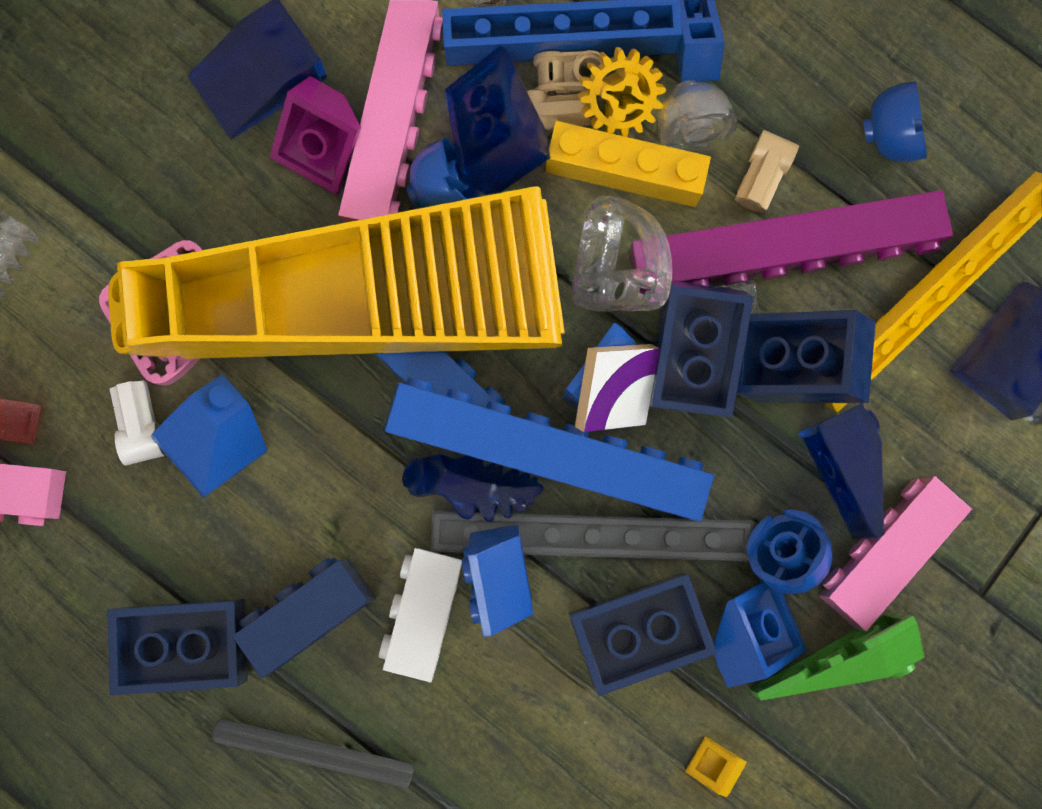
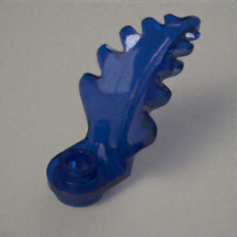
[402,454,544,521]

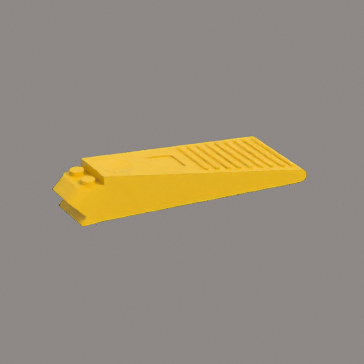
[108,187,565,359]

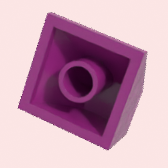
[269,76,361,195]

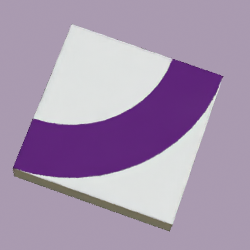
[575,344,660,432]

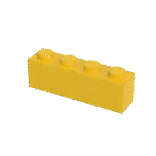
[545,121,711,207]

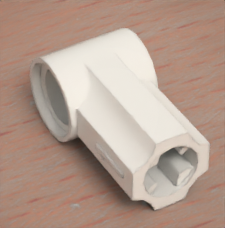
[110,380,166,466]

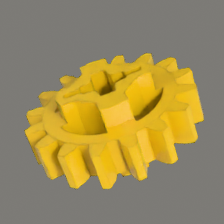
[577,47,666,137]

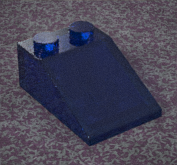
[187,0,327,140]
[445,46,551,195]
[798,403,884,539]

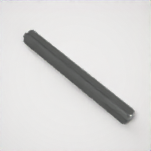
[212,719,414,788]

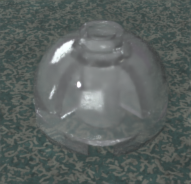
[656,81,738,153]

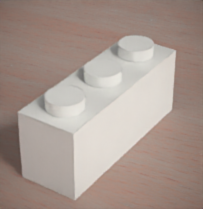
[379,548,462,682]

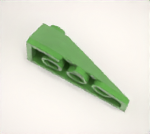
[748,611,924,701]

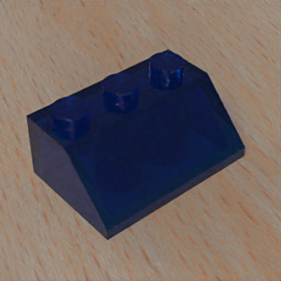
[950,281,1042,421]

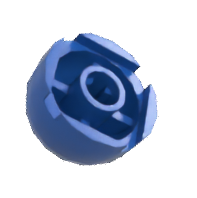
[863,81,927,162]
[407,138,479,208]
[747,509,833,595]

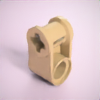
[533,50,607,97]

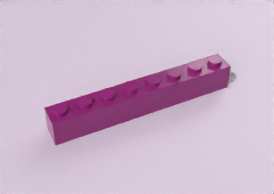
[628,190,953,300]

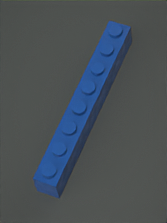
[383,377,714,522]

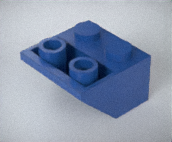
[462,525,533,637]

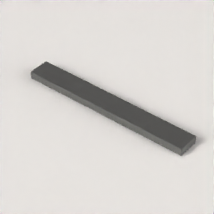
[431,511,753,561]

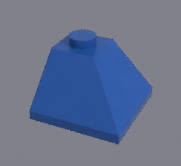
[151,374,268,498]
[713,582,807,688]

